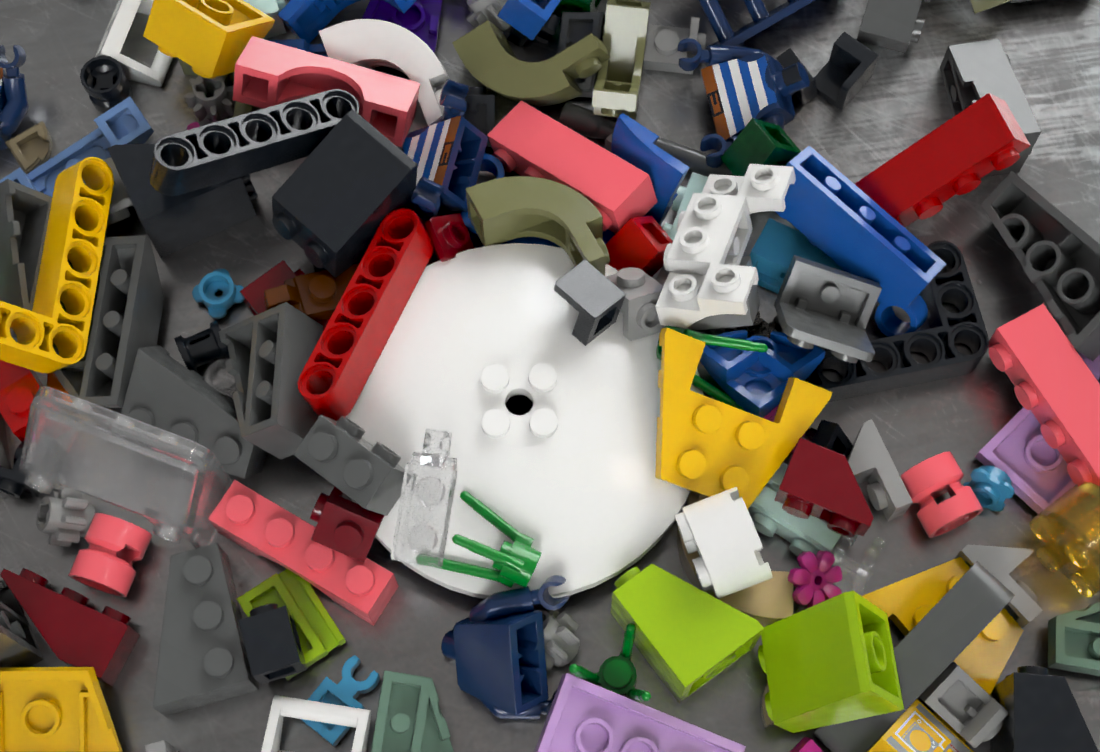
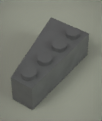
[981,170,1100,361]

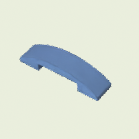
[0,96,154,197]

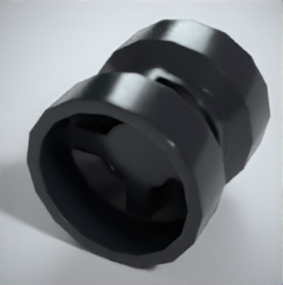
[80,56,133,113]

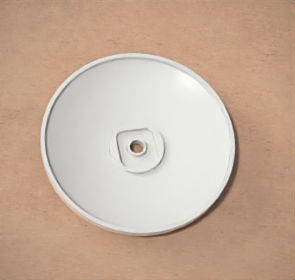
[346,243,704,599]

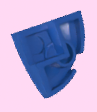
[611,113,690,226]
[700,330,825,418]

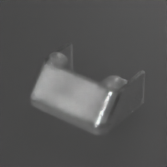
[19,386,233,549]

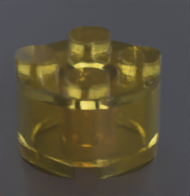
[1030,482,1100,598]

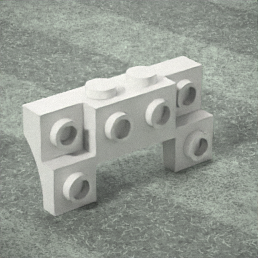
[655,164,796,328]

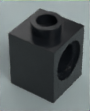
[238,604,308,685]

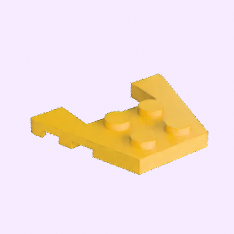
[655,328,833,509]
[862,557,1024,743]
[0,667,123,752]

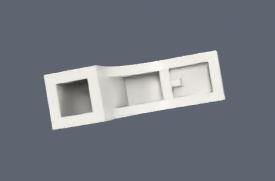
[319,19,450,126]

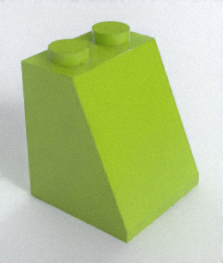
[610,564,764,704]
[758,591,904,733]

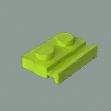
[237,569,346,680]

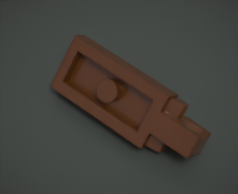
[264,263,359,322]

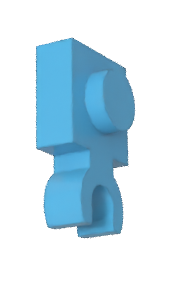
[300,655,380,747]

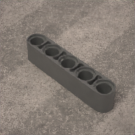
[813,561,1015,752]

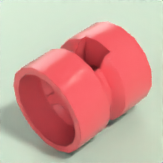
[900,451,984,538]
[68,513,152,598]

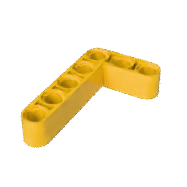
[0,157,114,374]

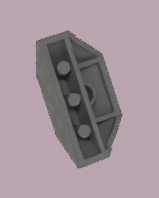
[53,235,164,409]

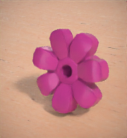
[788,550,842,608]

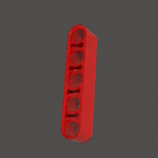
[297,209,434,421]

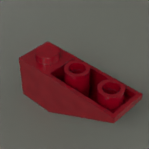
[0,568,140,687]

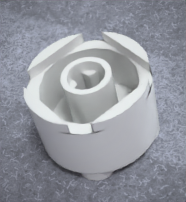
[674,487,773,599]

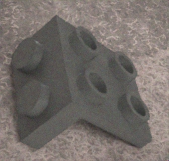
[774,255,882,363]

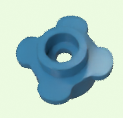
[192,269,244,319]
[963,466,1015,512]

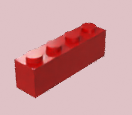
[855,93,1031,227]

